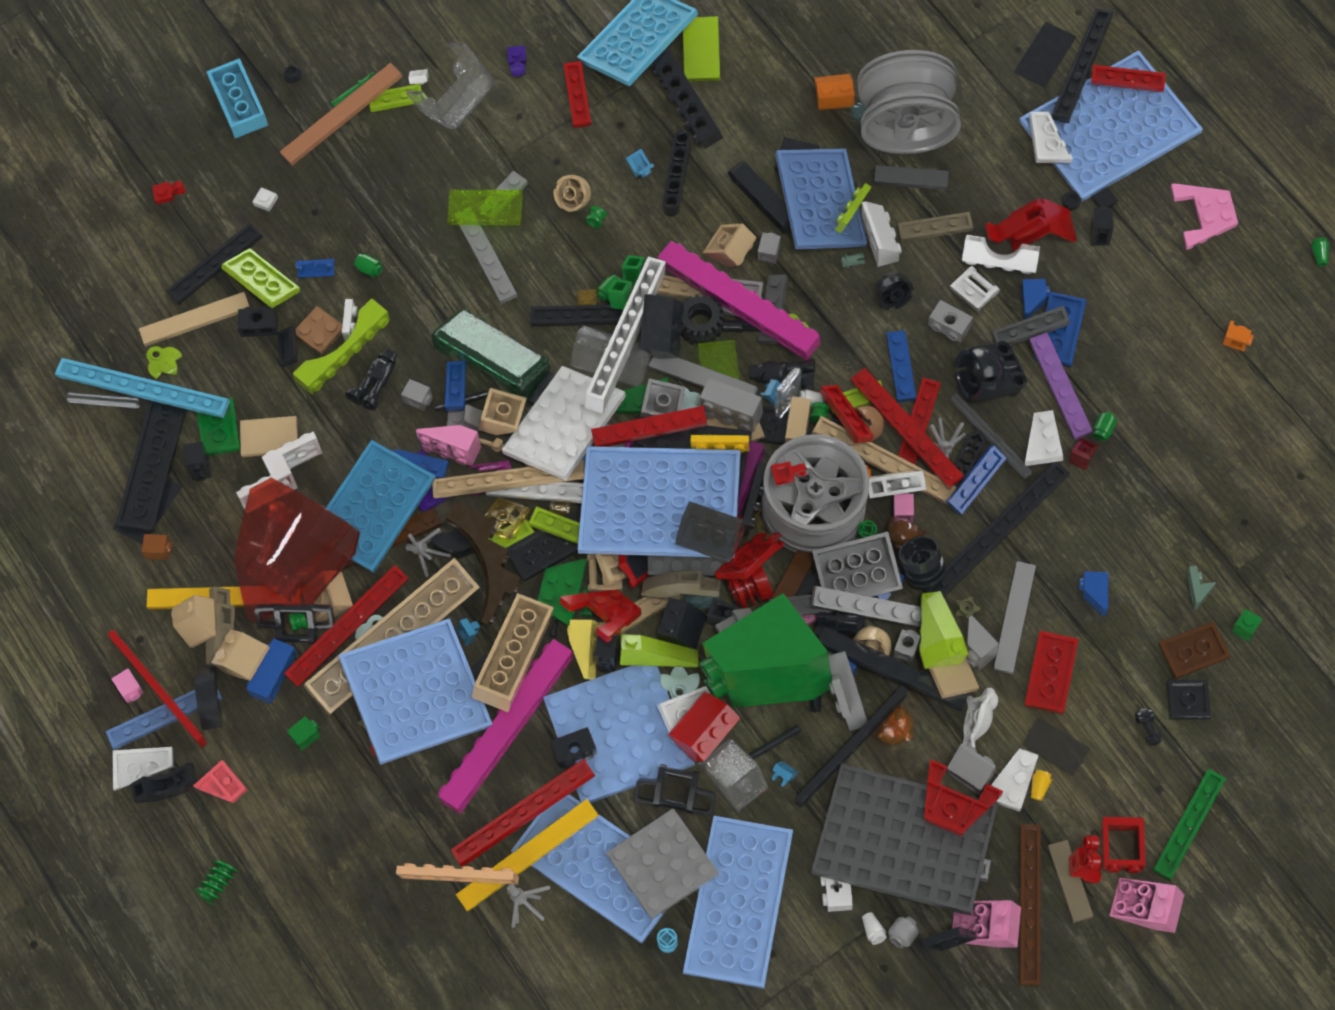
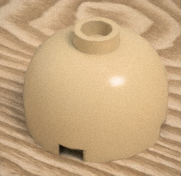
[554,175,591,212]
[853,626,891,656]

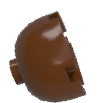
[886,517,927,550]

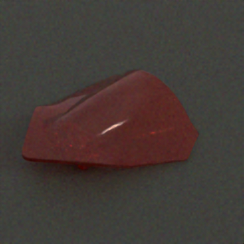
[234,477,360,622]

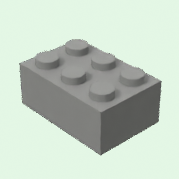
[700,378,763,432]

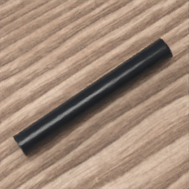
[434,389,489,412]
[747,725,801,761]

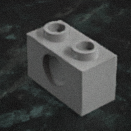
[928,300,973,343]

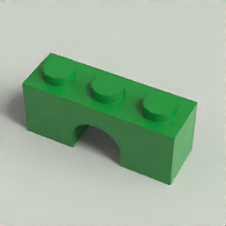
[607,255,646,310]

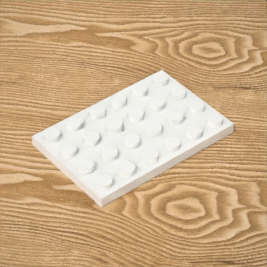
[502,366,626,481]

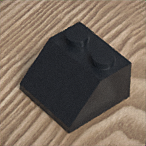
[658,597,707,650]

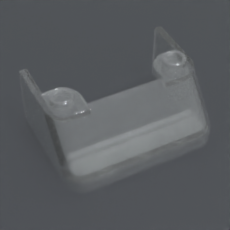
[406,42,494,129]

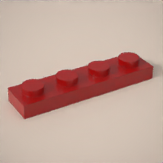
[564,61,591,128]
[1091,65,1166,92]
[819,385,874,443]

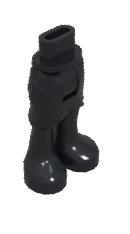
[345,348,398,410]
[749,358,815,391]

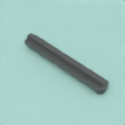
[66,392,140,408]

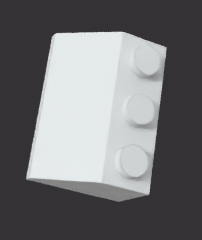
[861,201,902,267]

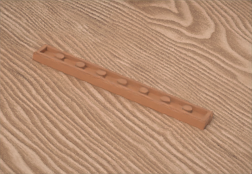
[280,63,403,166]

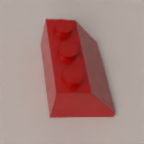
[667,691,740,762]

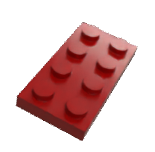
[1024,631,1079,714]

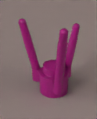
[469,460,512,497]

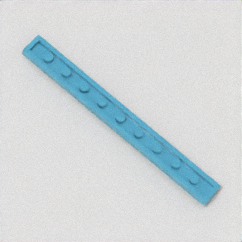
[55,358,230,418]

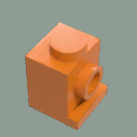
[1223,321,1254,351]

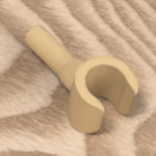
[479,438,505,452]

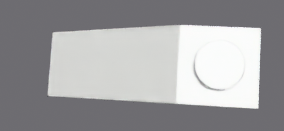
[869,470,927,498]

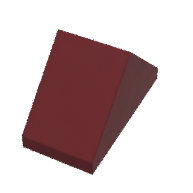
[1069,438,1099,470]

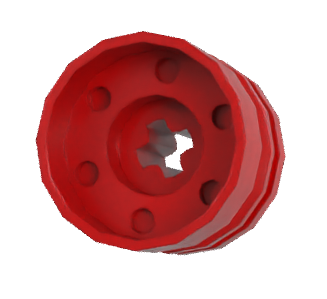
[727,566,773,609]

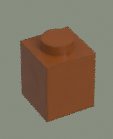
[142,534,173,560]

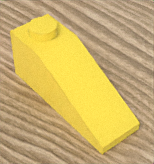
[567,620,599,680]

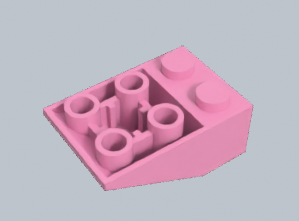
[416,425,481,466]
[1110,878,1185,933]
[952,900,1021,947]

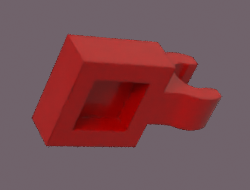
[152,181,186,205]
[771,461,807,486]

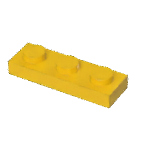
[691,435,750,453]

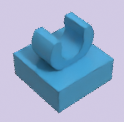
[761,379,786,406]
[456,618,481,646]
[772,761,798,787]

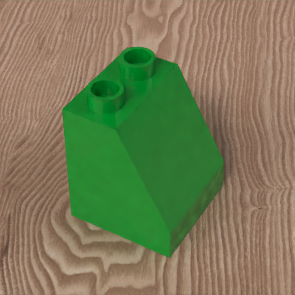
[700,594,832,708]

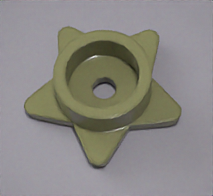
[956,596,980,620]

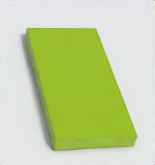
[683,16,720,82]
[222,248,300,308]

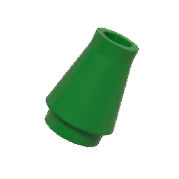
[1311,238,1330,267]

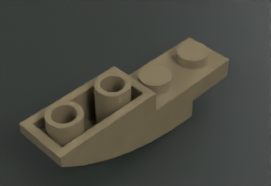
[641,570,721,600]
[206,586,235,666]

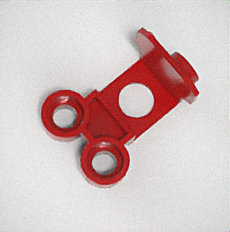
[1069,835,1101,884]

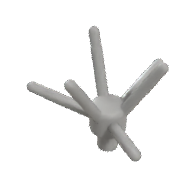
[930,418,966,459]
[406,528,451,578]
[507,884,550,928]

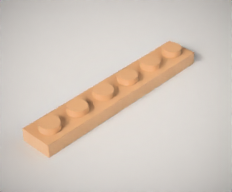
[396,863,519,885]

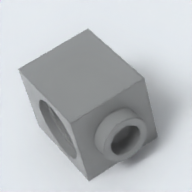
[758,233,781,264]
[401,379,432,411]
[894,629,921,663]

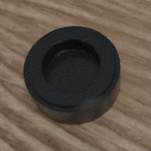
[1062,191,1081,211]

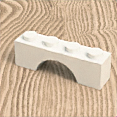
[962,235,1040,274]

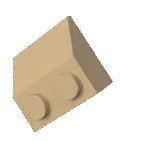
[703,223,757,267]
[478,388,526,435]
[302,571,353,622]
[171,595,216,648]
[211,629,270,681]

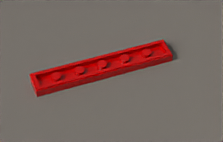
[898,378,941,465]

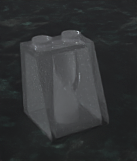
[700,738,769,812]

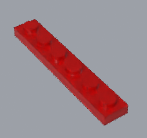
[591,406,708,447]

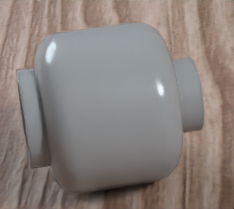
[888,917,919,948]

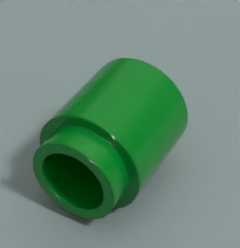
[354,254,383,278]
[596,274,621,302]
[1092,412,1117,441]

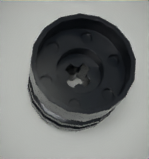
[899,536,946,588]

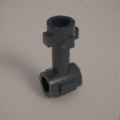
[1135,708,1162,746]

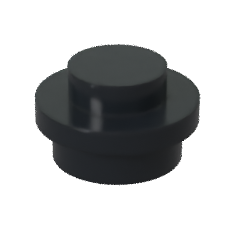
[283,65,301,83]

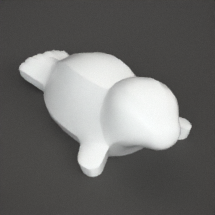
[963,688,998,748]

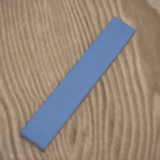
[105,688,223,750]

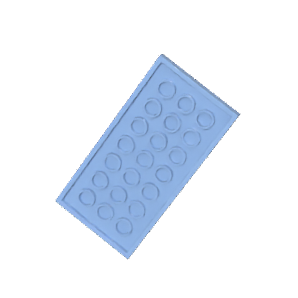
[511,795,666,943]
[683,816,793,989]

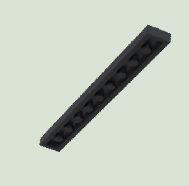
[924,462,1070,597]

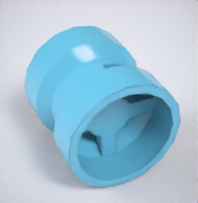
[657,928,678,953]

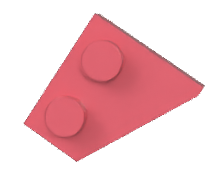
[193,760,248,803]

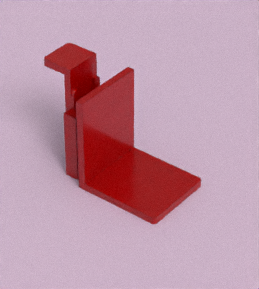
[985,198,1077,252]

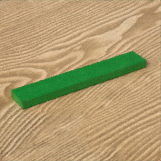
[1152,769,1226,881]

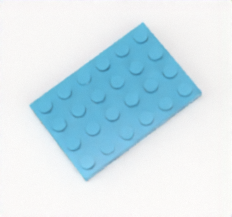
[577,0,698,86]

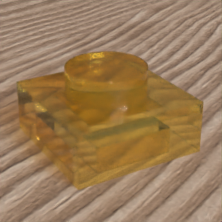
[578,289,597,305]
[550,501,571,516]

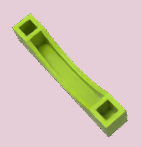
[293,299,390,395]

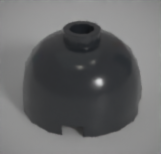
[876,272,914,310]

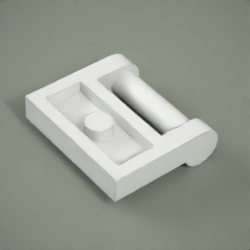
[950,266,1000,312]

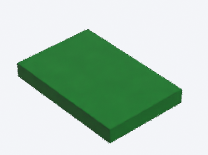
[197,398,241,456]

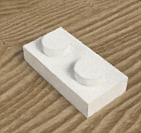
[342,299,358,341]

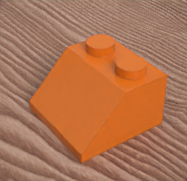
[814,74,855,110]

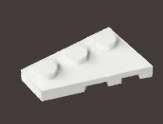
[1029,112,1073,163]
[1025,410,1063,466]
[657,686,710,742]
[113,747,174,791]
[991,749,1038,812]

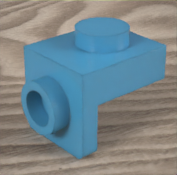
[625,149,654,178]

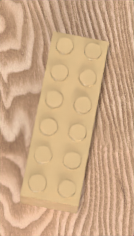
[472,593,554,712]

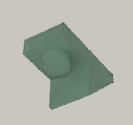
[1187,566,1216,610]

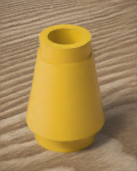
[1030,770,1052,801]

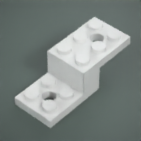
[236,432,322,513]

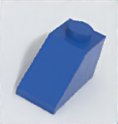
[1021,279,1050,320]
[1079,571,1108,616]

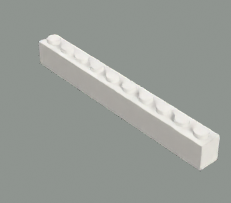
[585,257,666,414]

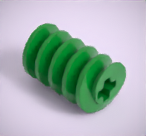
[195,860,238,906]

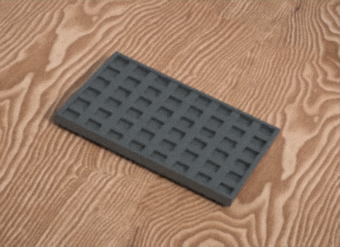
[811,764,998,916]

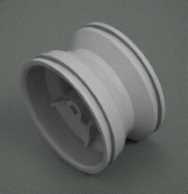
[857,50,961,154]
[761,434,869,553]

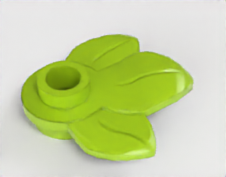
[147,346,182,379]

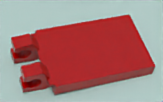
[714,532,785,579]

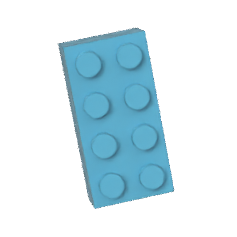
[206,58,268,139]

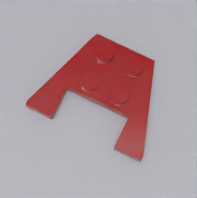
[560,589,642,643]
[924,759,1003,836]

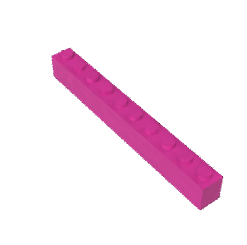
[658,241,820,360]
[438,639,574,815]

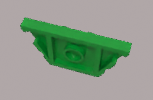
[538,559,588,628]

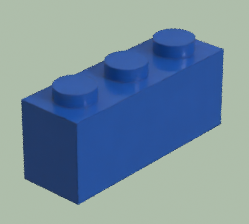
[247,638,297,704]

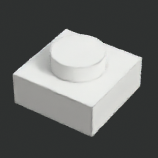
[408,69,429,85]
[253,188,278,212]

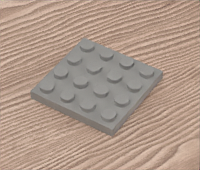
[606,808,719,920]

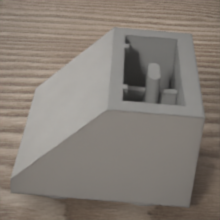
[946,743,996,796]

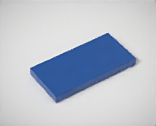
[1034,292,1087,368]

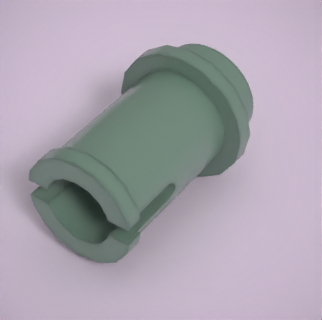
[840,252,865,269]

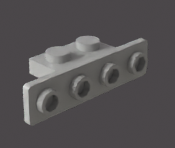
[828,651,868,731]

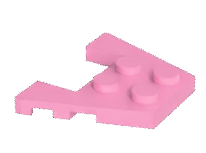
[1170,184,1238,250]

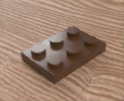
[1159,622,1230,679]

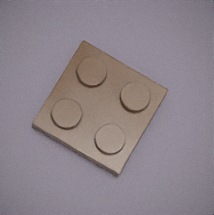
[296,306,343,356]

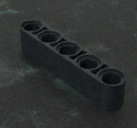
[663,130,691,217]
[728,161,791,234]

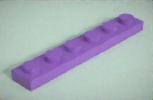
[1029,332,1093,440]

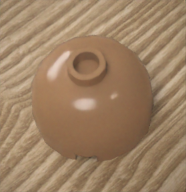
[855,406,884,442]

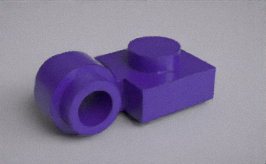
[507,45,527,77]

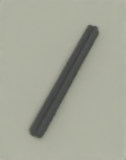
[950,393,1032,479]

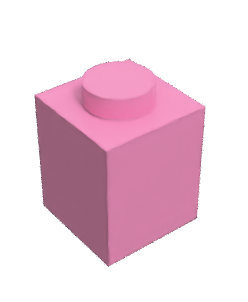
[893,493,914,523]
[112,669,144,703]

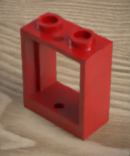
[1101,817,1145,873]

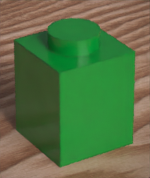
[1232,608,1262,642]
[287,716,320,751]

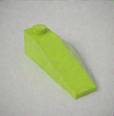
[919,591,969,669]
[619,633,699,667]

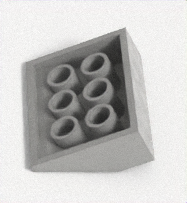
[812,532,903,597]

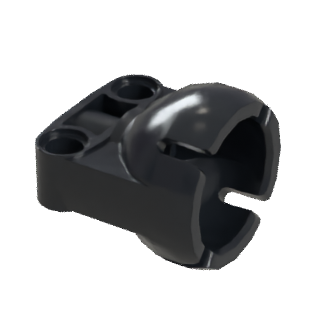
[955,341,1027,401]

